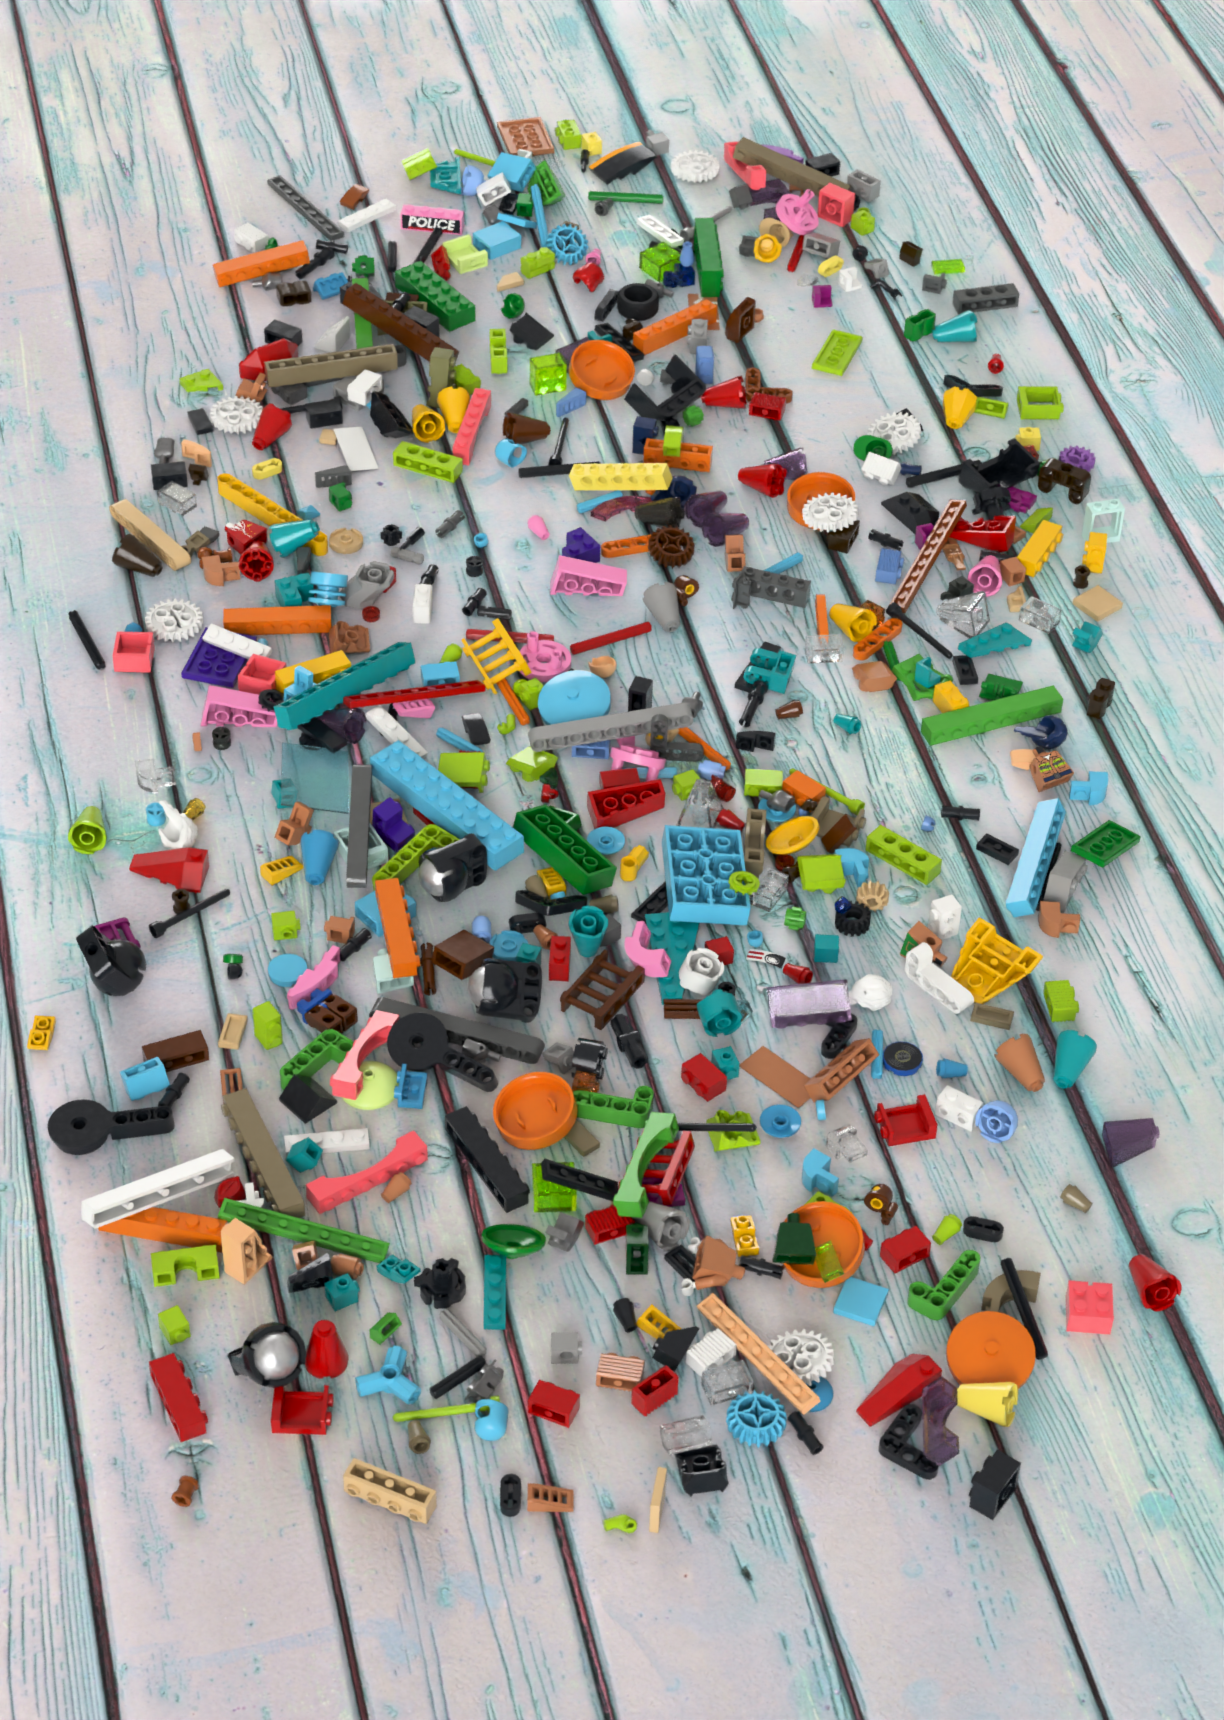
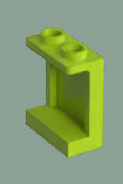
[438,752,490,793]

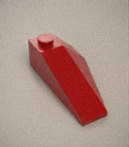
[949,515,1016,552]
[129,848,209,893]

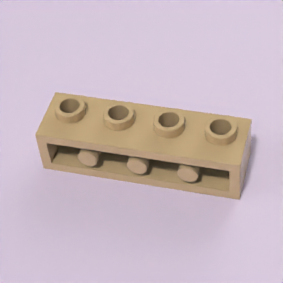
[343,1458,437,1524]

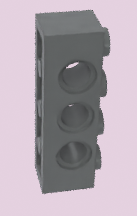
[952,283,1020,314]
[741,566,811,608]

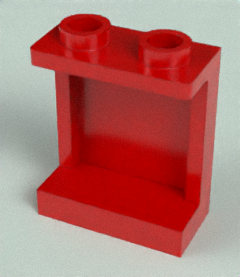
[874,1094,938,1147]
[271,1385,334,1435]

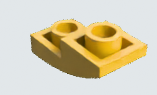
[27,1015,56,1050]
[730,1215,759,1257]

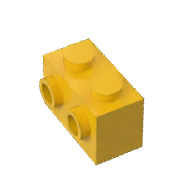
[1082,532,1107,574]
[933,680,969,713]

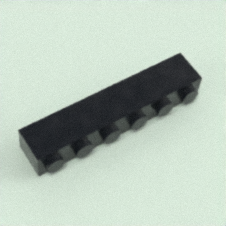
[445,1106,530,1213]

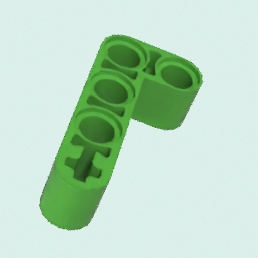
[280,1029,354,1090]
[573,1086,654,1128]
[907,1250,980,1320]

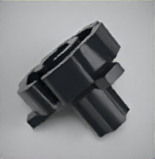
[972,487,1011,520]
[414,1258,466,1309]

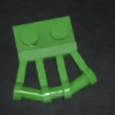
[892,654,953,701]

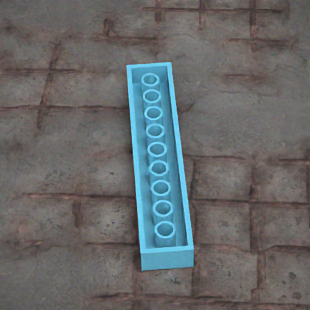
[370,740,524,871]

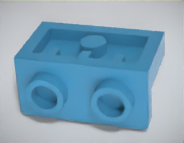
[312,272,348,300]

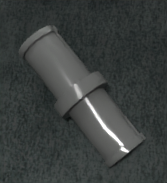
[435,510,465,538]

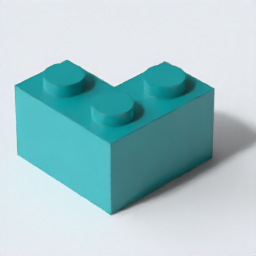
[274,573,314,607]

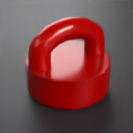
[541,784,559,803]

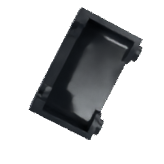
[958,438,1040,493]

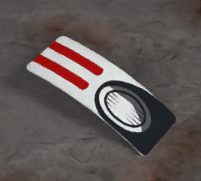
[746,949,786,968]

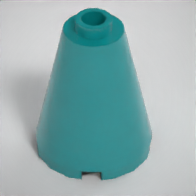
[932,310,977,342]
[269,519,320,558]
[569,906,608,958]
[1053,1030,1097,1089]

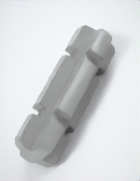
[391,547,424,564]

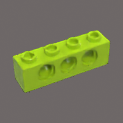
[393,441,463,483]
[865,825,942,885]

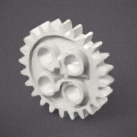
[671,150,720,183]
[210,396,263,434]
[867,412,922,455]
[802,492,858,533]
[145,599,203,642]
[768,1329,835,1386]

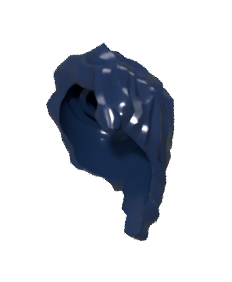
[651,476,697,509]
[1014,715,1068,749]

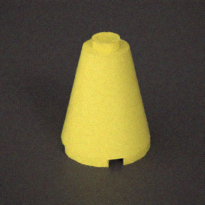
[953,1382,1018,1427]

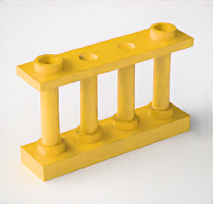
[461,618,532,695]

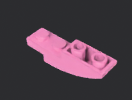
[287,945,340,1010]

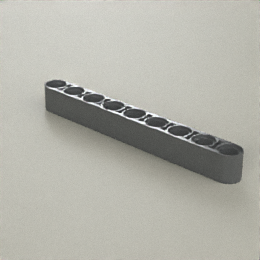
[346,765,372,888]
[369,997,545,1064]

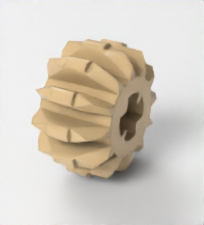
[856,880,889,912]

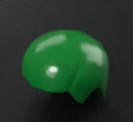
[501,293,525,319]

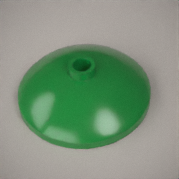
[481,1224,546,1259]

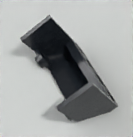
[624,354,706,420]

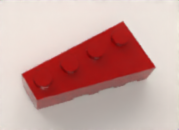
[587,779,666,829]

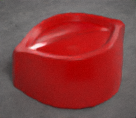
[214,1176,246,1208]

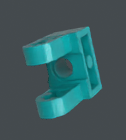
[743,648,796,694]

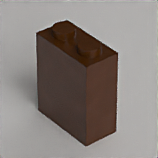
[432,930,494,980]

